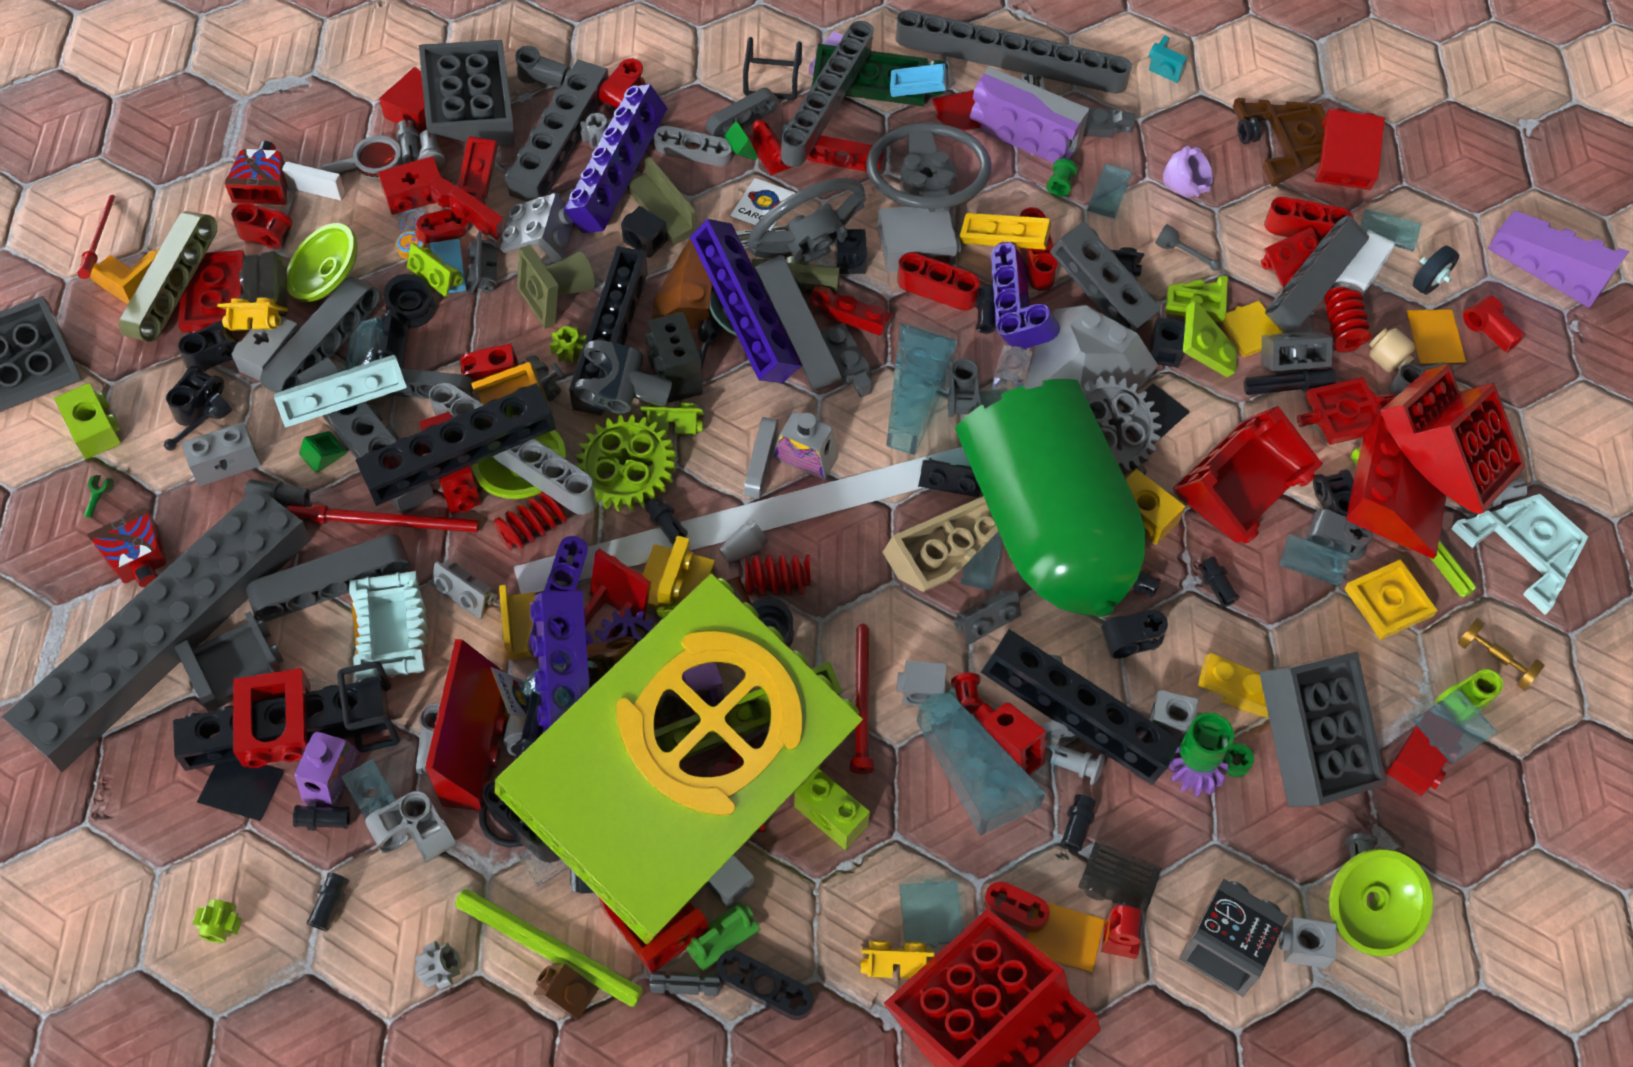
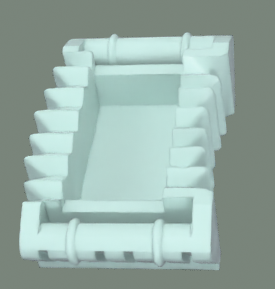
[349,571,429,681]

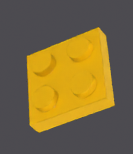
[1344,559,1438,641]

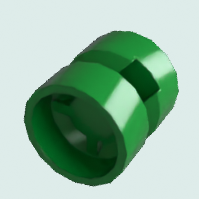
[1180,712,1234,773]

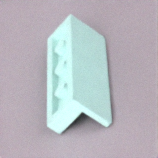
[274,355,407,428]

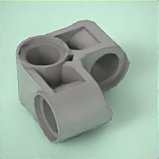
[365,791,457,862]

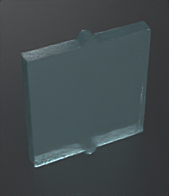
[1413,689,1497,765]
[899,879,963,948]

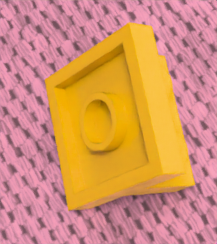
[643,536,715,610]

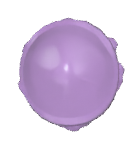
[1163,146,1213,198]

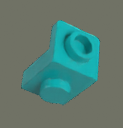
[1148,35,1187,83]

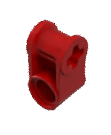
[598,58,645,109]
[231,203,293,249]

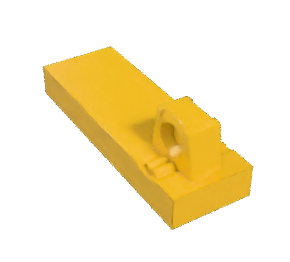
[960,213,1052,250]

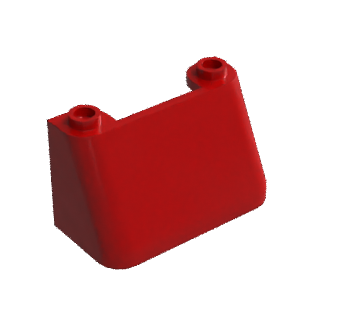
[1173,406,1323,544]

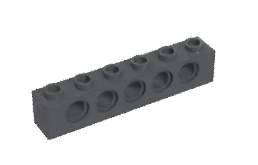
[505,59,609,201]
[297,357,434,514]

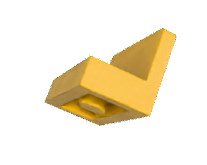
[499,585,535,660]

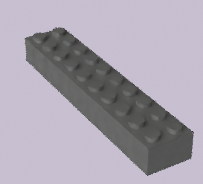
[2,487,311,772]

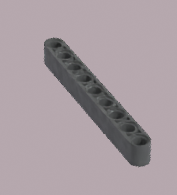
[895,10,1132,94]

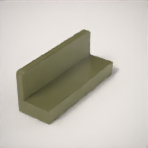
[627,157,697,246]

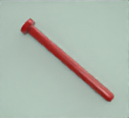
[850,624,874,774]

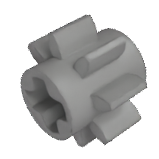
[580,113,611,148]
[415,941,460,990]

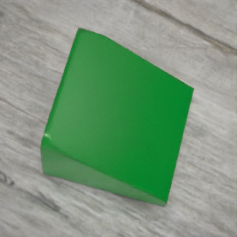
[724,122,758,160]
[299,431,347,472]

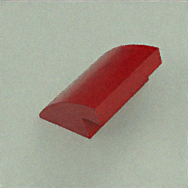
[1380,364,1526,514]
[884,908,1101,1067]

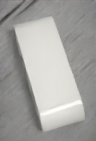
[1332,230,1395,297]

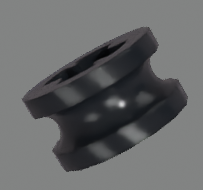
[1237,117,1261,144]

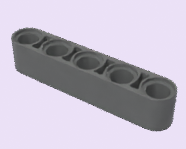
[1265,215,1369,333]
[754,255,842,392]
[260,277,380,393]
[246,534,410,621]

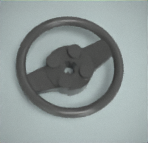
[866,123,992,212]
[748,178,866,262]

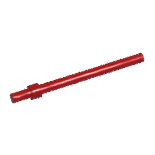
[287,504,479,533]

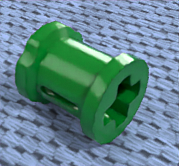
[1046,158,1078,197]

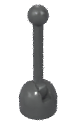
[1155,224,1221,271]

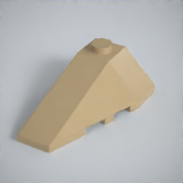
[883,496,999,592]

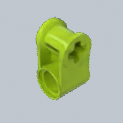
[1435,669,1504,728]

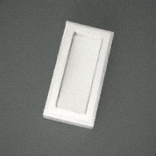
[282,162,345,200]

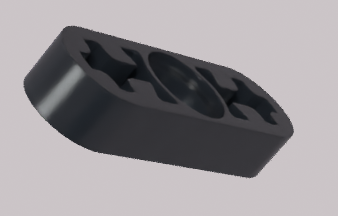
[716,950,813,1020]

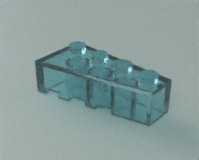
[886,323,957,455]
[917,692,1045,836]

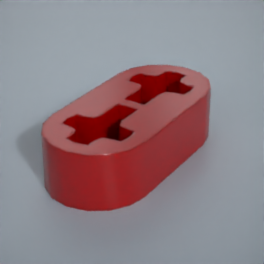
[415,208,469,244]
[984,881,1050,933]

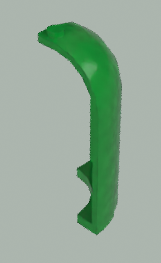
[955,379,1145,617]

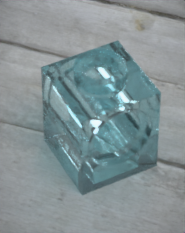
[341,759,396,819]

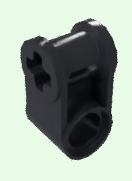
[178,321,240,372]
[166,365,224,426]
[1313,469,1354,516]
[1101,610,1168,659]

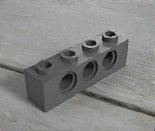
[1050,221,1161,332]

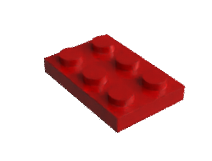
[178,250,246,333]

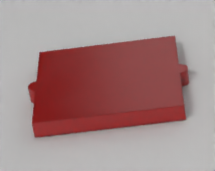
[933,90,981,131]

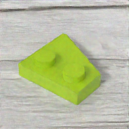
[1165,276,1228,323]
[1183,301,1237,377]

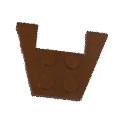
[1233,98,1326,186]

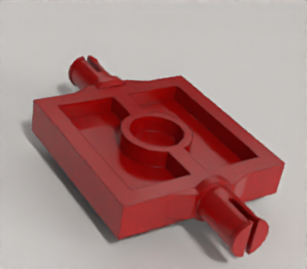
[1297,377,1396,445]

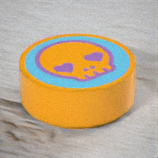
[395,231,426,260]

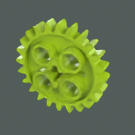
[575,415,677,512]

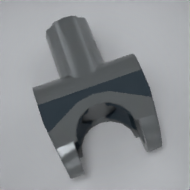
[574,340,672,414]

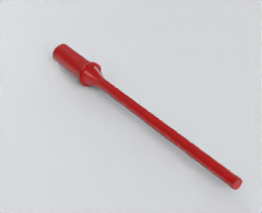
[77,195,115,279]

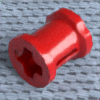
[951,672,984,715]

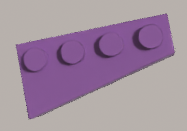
[1488,210,1629,308]

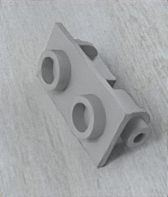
[431,561,497,619]

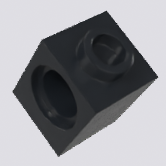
[621,206,668,258]
[835,229,867,274]
[1150,317,1185,368]

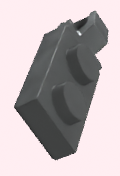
[1084,108,1135,138]
[820,323,872,398]

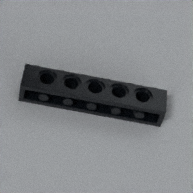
[569,246,648,416]
[355,383,556,506]
[980,629,1181,785]
[173,678,389,771]

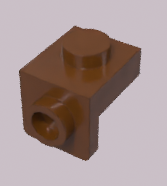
[533,963,598,1020]

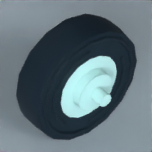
[1413,245,1460,295]

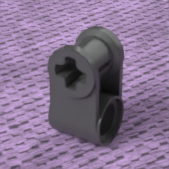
[948,358,981,417]
[1306,509,1373,560]

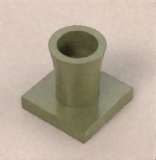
[517,245,595,329]

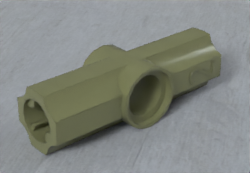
[752,256,840,294]

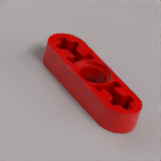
[807,135,884,172]

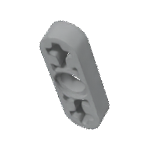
[654,126,733,166]
[744,417,778,499]

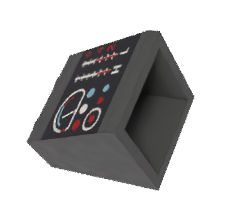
[1179,879,1288,997]

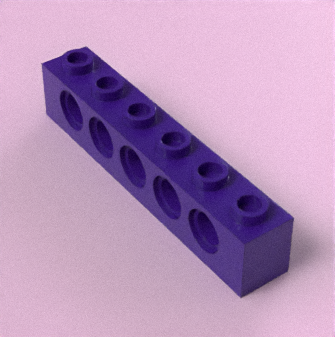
[563,84,668,233]
[690,219,802,383]
[530,590,590,732]

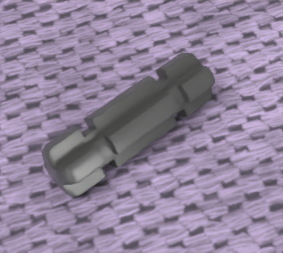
[649,971,721,996]

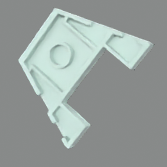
[1451,494,1588,615]

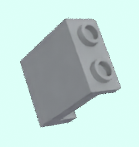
[877,206,961,272]

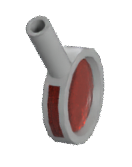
[321,135,403,179]

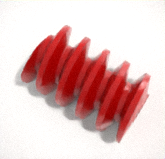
[1324,287,1371,353]
[494,491,568,551]
[745,554,811,596]

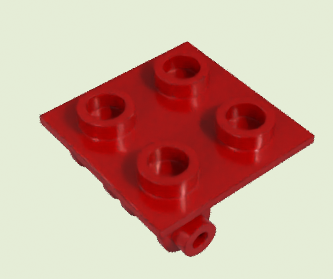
[1261,227,1319,288]

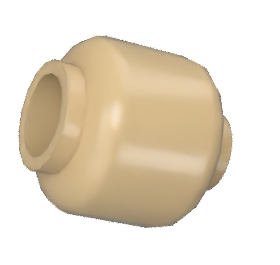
[1369,328,1415,372]

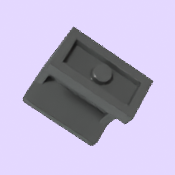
[174,611,284,713]

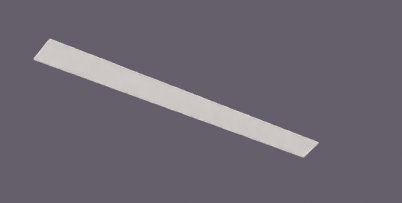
[514,447,971,594]

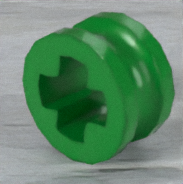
[1222,743,1254,778]

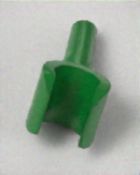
[84,475,114,518]

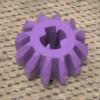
[1168,747,1228,797]

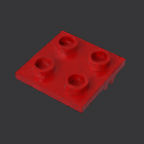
[584,548,652,639]

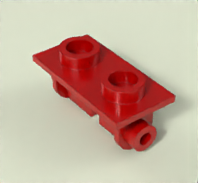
[747,119,793,176]

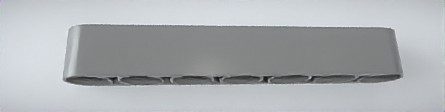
[429,383,597,514]

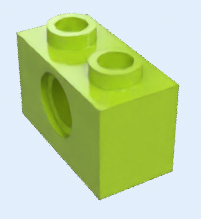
[54,382,121,460]
[794,768,870,851]

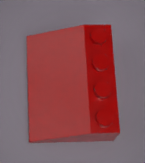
[1346,412,1446,559]
[425,639,507,811]

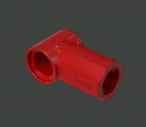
[1463,295,1526,353]

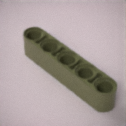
[119,211,218,342]

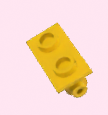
[217,298,288,331]
[860,940,934,979]

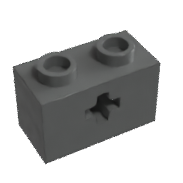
[1261,331,1333,371]

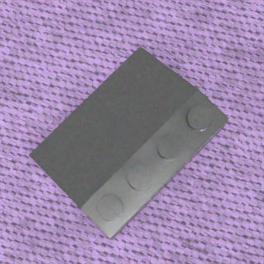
[419,40,515,146]
[0,296,82,412]
[1259,652,1387,807]

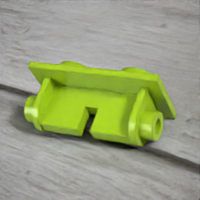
[407,242,464,297]
[641,403,704,435]

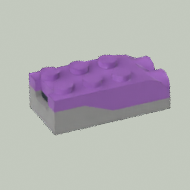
[970,66,1089,164]

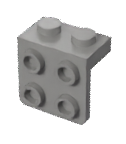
[499,193,574,262]

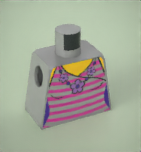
[772,412,838,480]

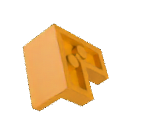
[81,247,161,305]
[471,362,556,424]

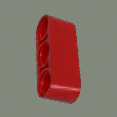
[1264,197,1354,243]
[1020,207,1058,291]
[897,252,980,310]

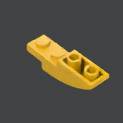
[1198,652,1269,718]

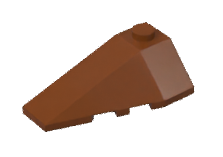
[651,232,715,329]

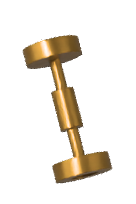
[1457,618,1545,691]

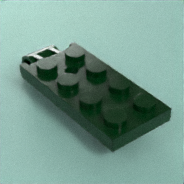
[811,44,948,106]

